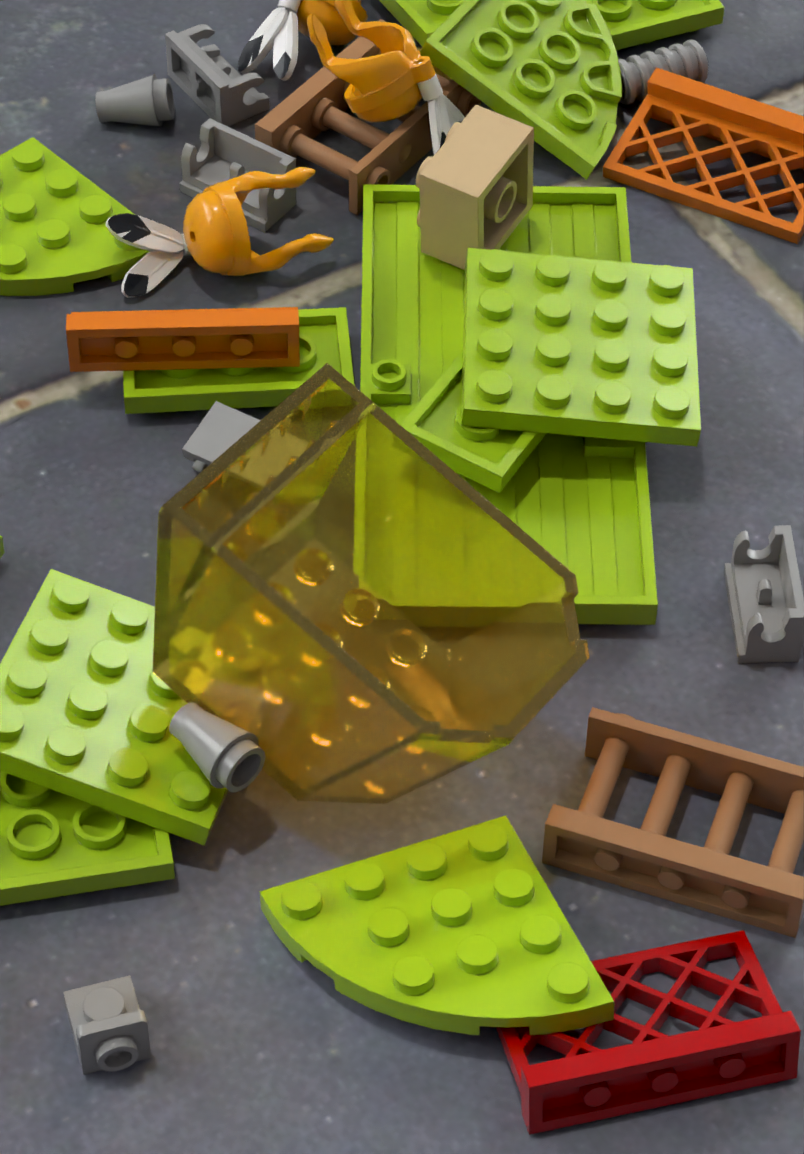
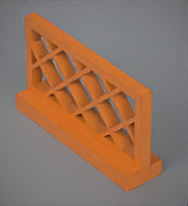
[603,67,804,244]

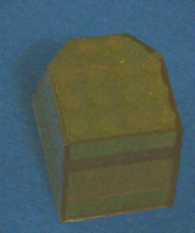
[153,363,590,804]

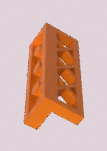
[66,307,300,372]

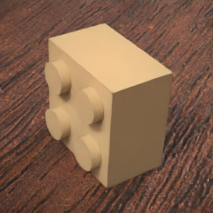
[416,105,534,270]

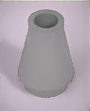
[95,74,175,127]
[169,702,266,792]

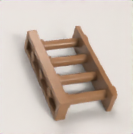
[255,19,482,215]
[542,707,804,938]

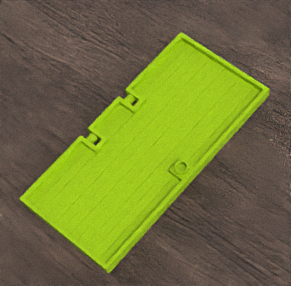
[357,184,658,625]

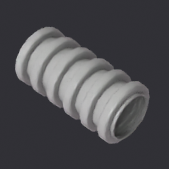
[618,39,708,105]

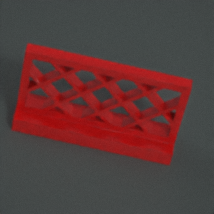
[496,930,801,1135]

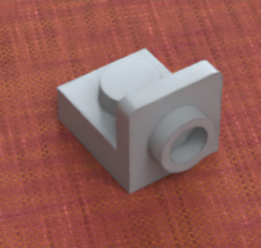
[63,975,151,1075]

